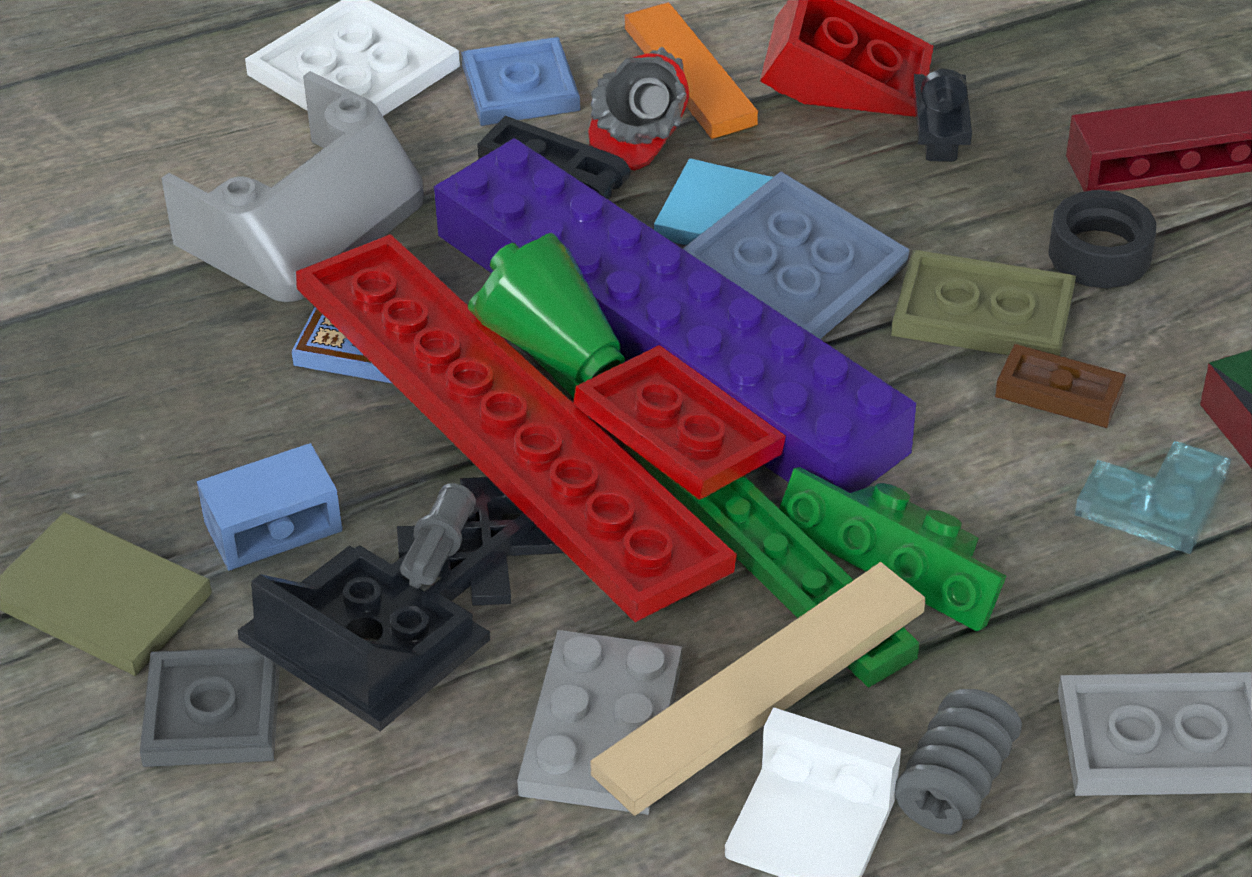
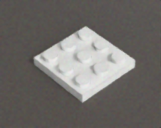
[245,0,460,116]

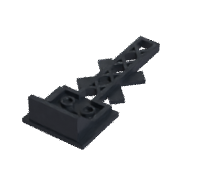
[238,442,623,731]

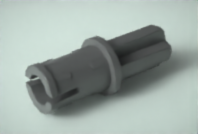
[400,483,476,588]

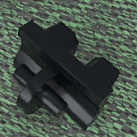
[913,68,972,162]

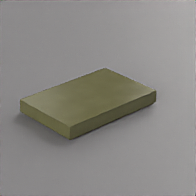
[891,250,1076,356]
[0,512,212,676]

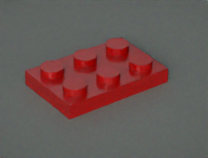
[573,345,786,500]

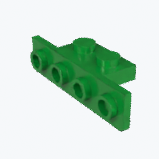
[779,467,1007,631]

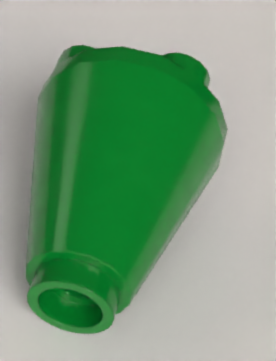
[468,233,625,384]

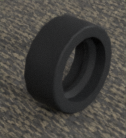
[1048,190,1157,288]

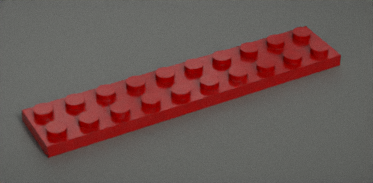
[296,234,737,622]

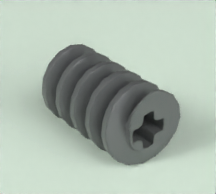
[895,689,1022,835]

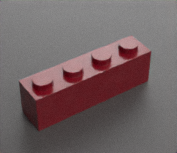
[1066,90,1252,192]

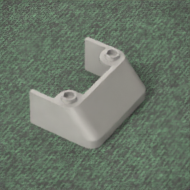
[161,71,424,302]

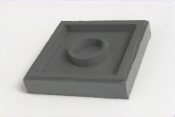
[140,647,280,767]

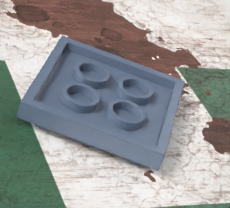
[683,172,910,339]

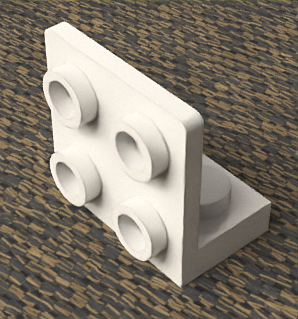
[725,707,901,877]

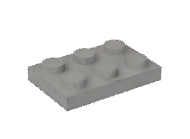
[517,630,682,815]
[1058,672,1252,796]

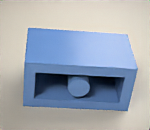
[197,443,342,571]

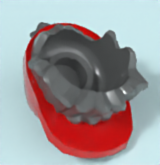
[588,47,689,171]

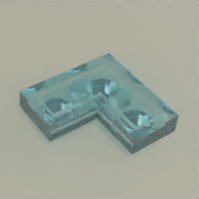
[1075,440,1231,554]

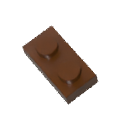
[995,344,1126,428]

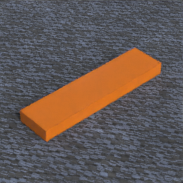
[625,2,758,139]

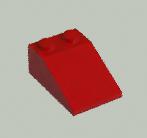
[759,0,934,117]

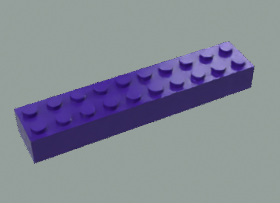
[434,138,916,493]

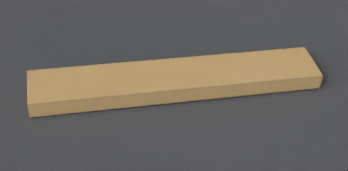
[590,562,925,816]

